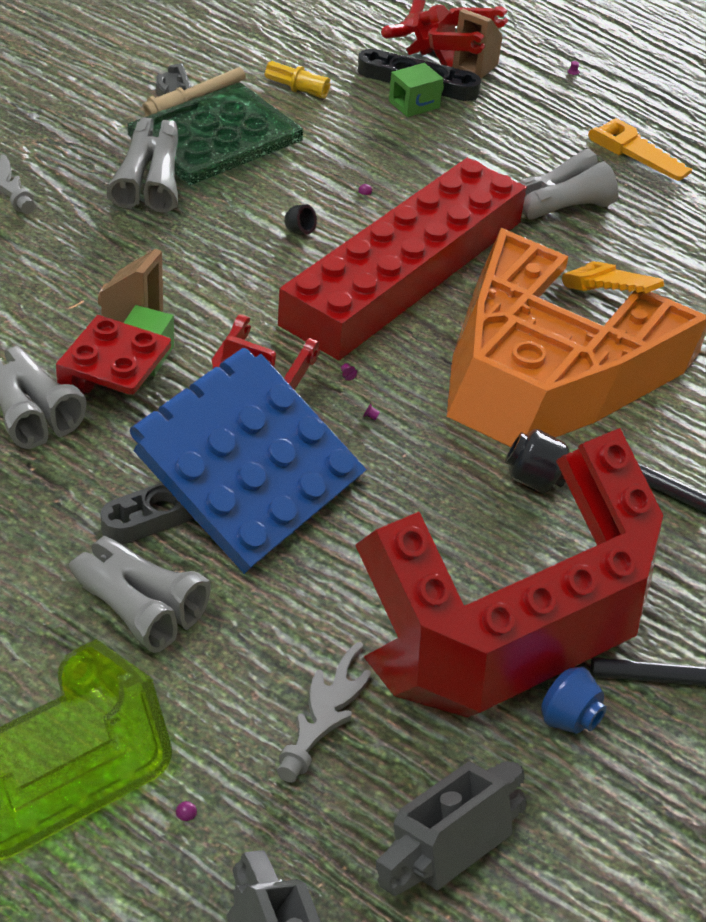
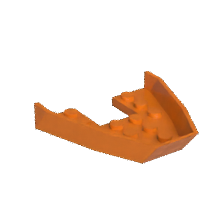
[446,228,706,447]

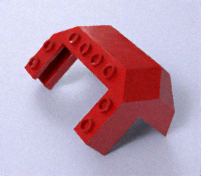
[355,428,664,718]

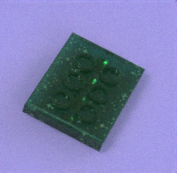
[127,82,303,186]

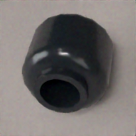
[505,429,569,494]

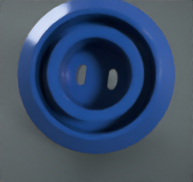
[541,667,607,734]

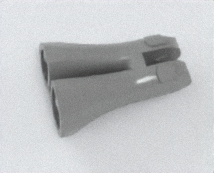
[106,117,178,213]
[519,149,618,220]
[0,345,86,449]
[69,536,211,653]

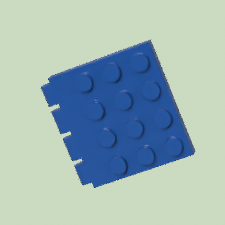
[130,348,367,574]

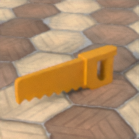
[588,118,692,181]
[562,261,664,293]

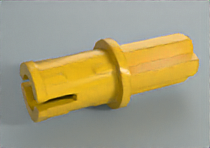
[264,61,331,99]

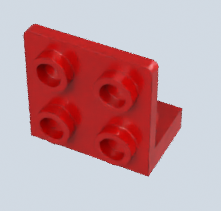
[56,314,171,395]

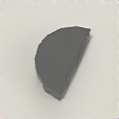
[156,63,196,109]

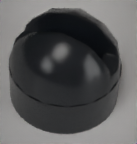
[284,204,317,235]

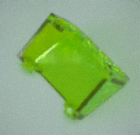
[0,639,172,860]

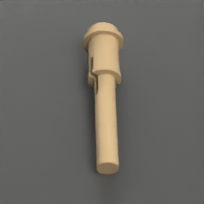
[143,67,246,123]

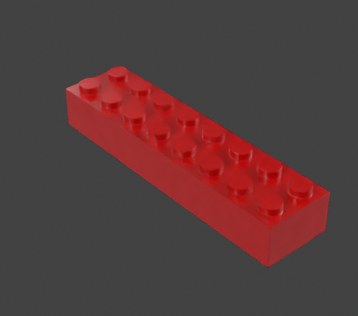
[278,157,527,361]

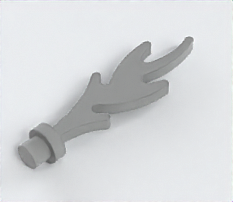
[0,155,35,214]
[277,642,371,782]

